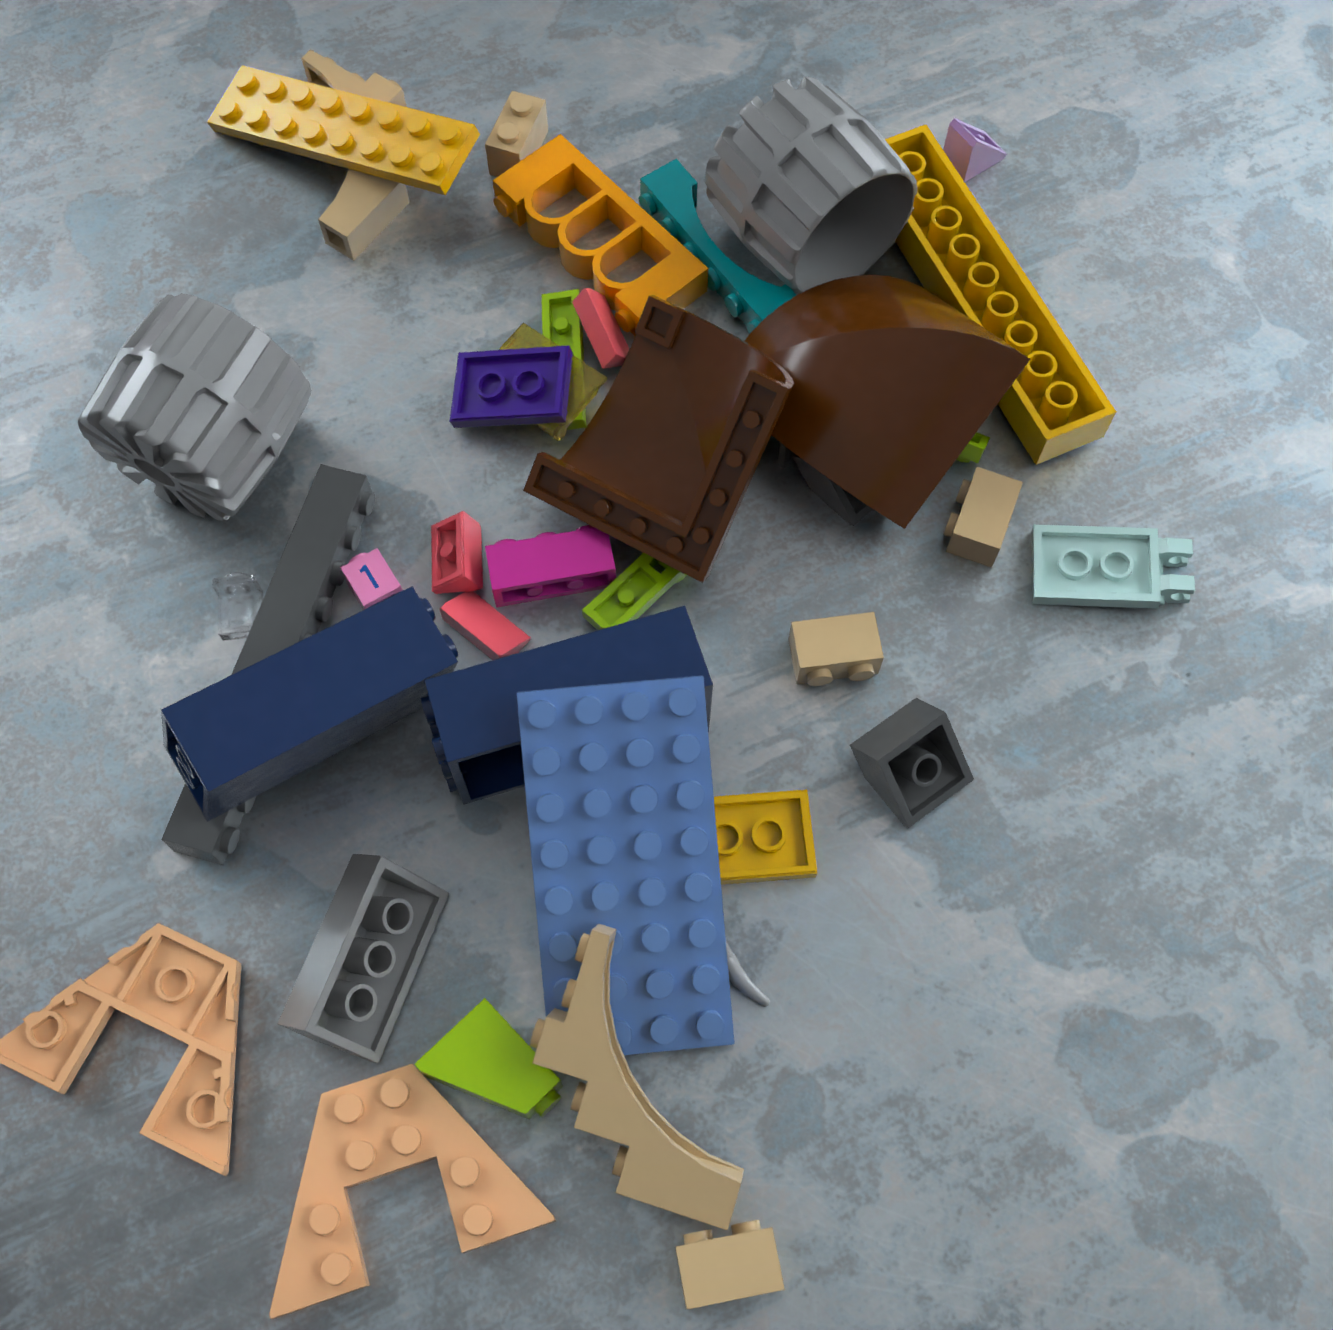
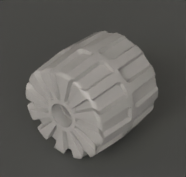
[704,76,917,295]
[78,293,312,521]

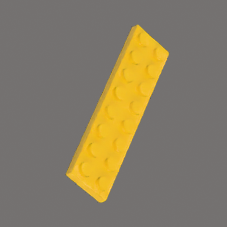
[207,65,480,195]

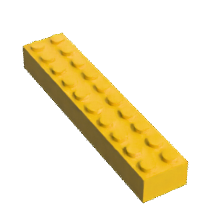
[885,124,1116,465]

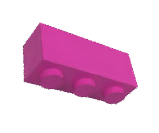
[485,525,616,608]

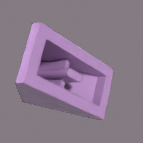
[943,118,1007,182]

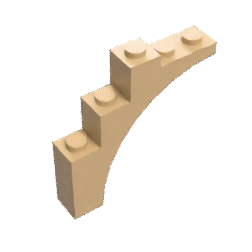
[301,49,410,261]
[530,924,744,1230]

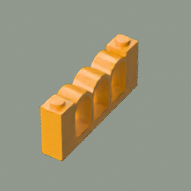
[493,134,708,336]

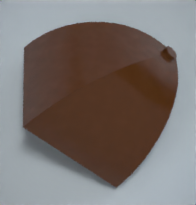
[745,275,1030,529]
[523,295,794,583]

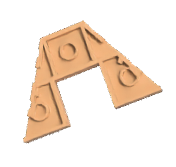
[0,923,241,1176]
[269,1064,556,1319]

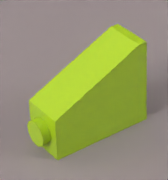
[414,998,563,1120]

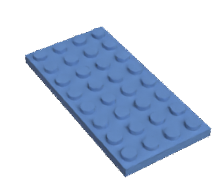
[517,676,735,1055]

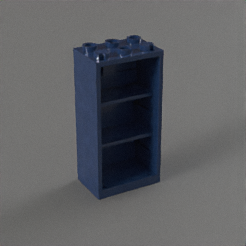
[161,586,458,822]
[420,605,713,805]

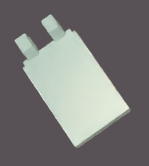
[1031,524,1195,609]

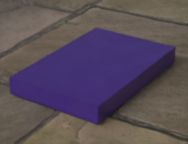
[449,345,573,428]

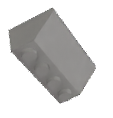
[277,854,449,1063]

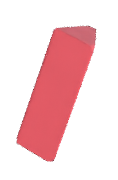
[572,288,630,369]
[431,511,483,594]
[439,591,531,660]

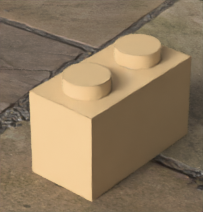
[485,91,548,177]
[943,467,1023,567]
[788,612,884,686]
[675,1220,785,1310]

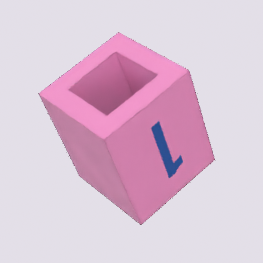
[340,548,403,610]

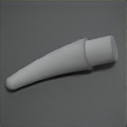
[726,941,770,1006]

